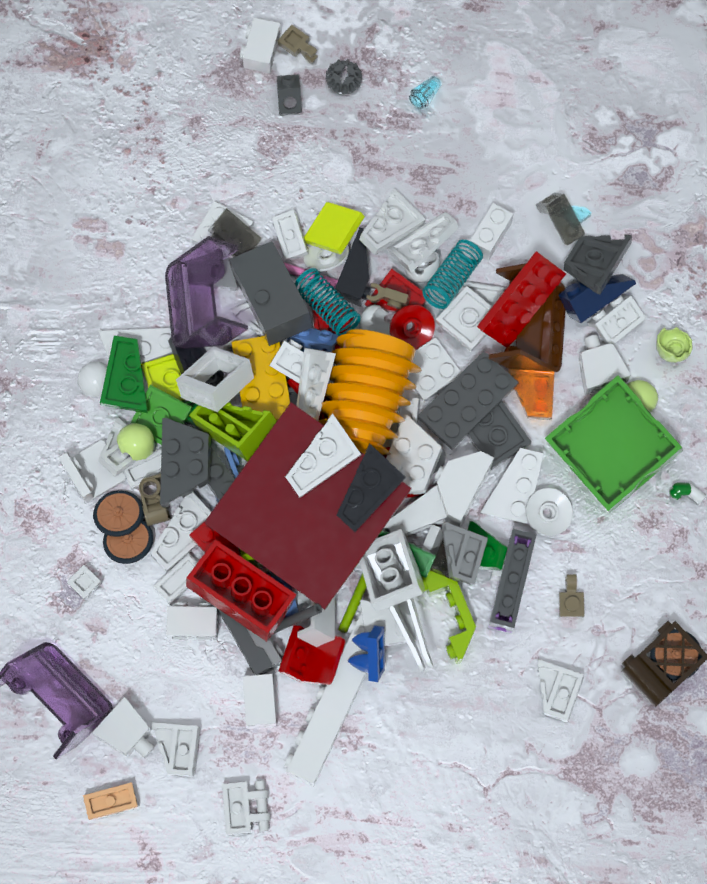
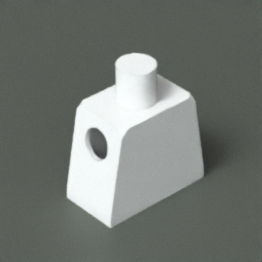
[579,335,631,395]
[92,697,155,758]

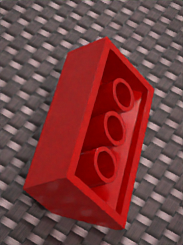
[186,539,297,642]

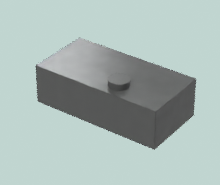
[229,241,313,346]

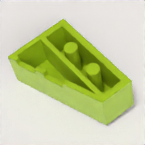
[189,403,277,462]

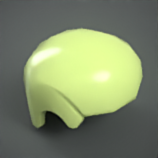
[656,327,693,363]
[627,380,658,412]
[117,423,155,461]

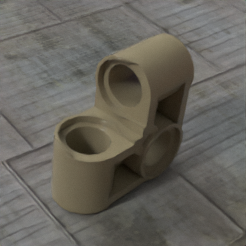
[139,474,171,526]

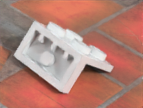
[58,440,126,504]

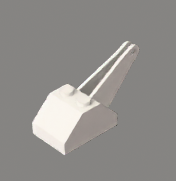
[383,451,494,537]
[360,529,433,671]

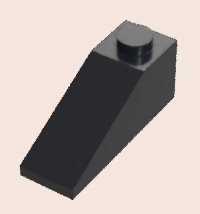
[334,227,372,307]

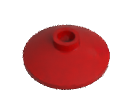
[389,304,435,350]

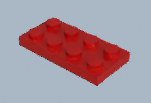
[477,251,566,347]

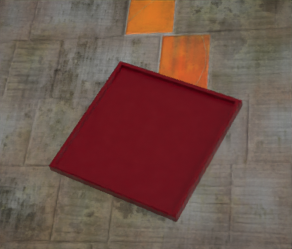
[204,402,412,610]

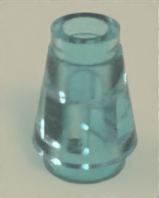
[409,76,441,109]

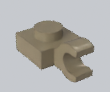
[277,24,318,63]
[366,283,410,309]
[559,575,584,618]

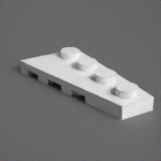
[296,348,336,421]

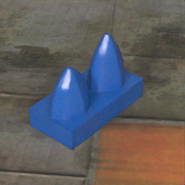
[348,626,385,682]

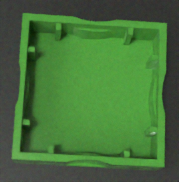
[545,375,683,513]

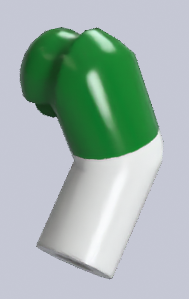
[669,482,706,505]

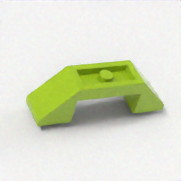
[421,570,476,664]

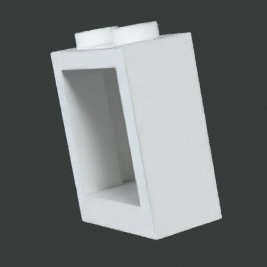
[176,346,254,412]

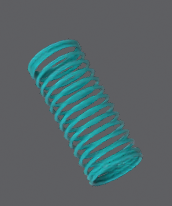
[422,240,483,309]
[295,268,361,336]

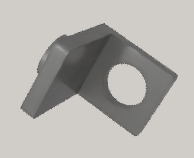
[277,74,302,114]

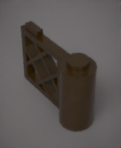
[621,621,707,707]

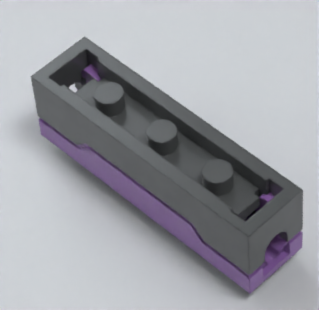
[488,529,537,634]

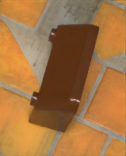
[489,263,566,373]

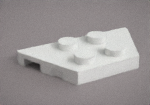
[386,414,442,495]

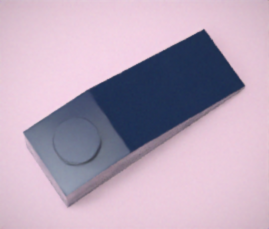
[558,274,636,323]

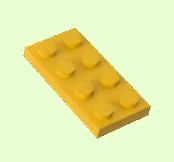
[231,336,290,421]

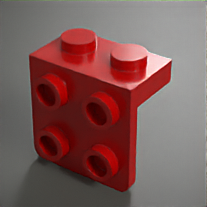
[278,625,346,685]

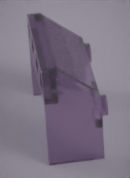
[165,236,248,349]
[0,642,113,759]

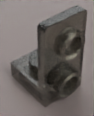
[536,193,585,245]

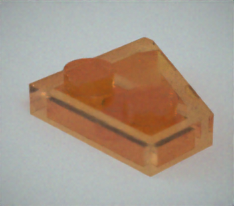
[508,369,554,420]

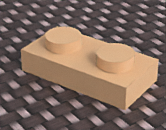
[83,782,138,821]

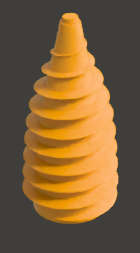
[318,329,422,455]

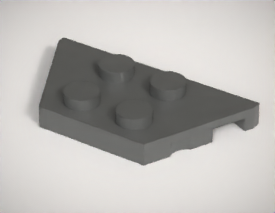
[564,235,632,295]
[160,418,211,508]

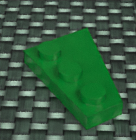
[100,335,148,413]

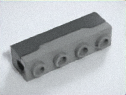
[217,608,283,675]

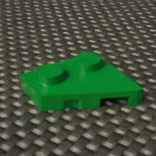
[468,521,508,571]

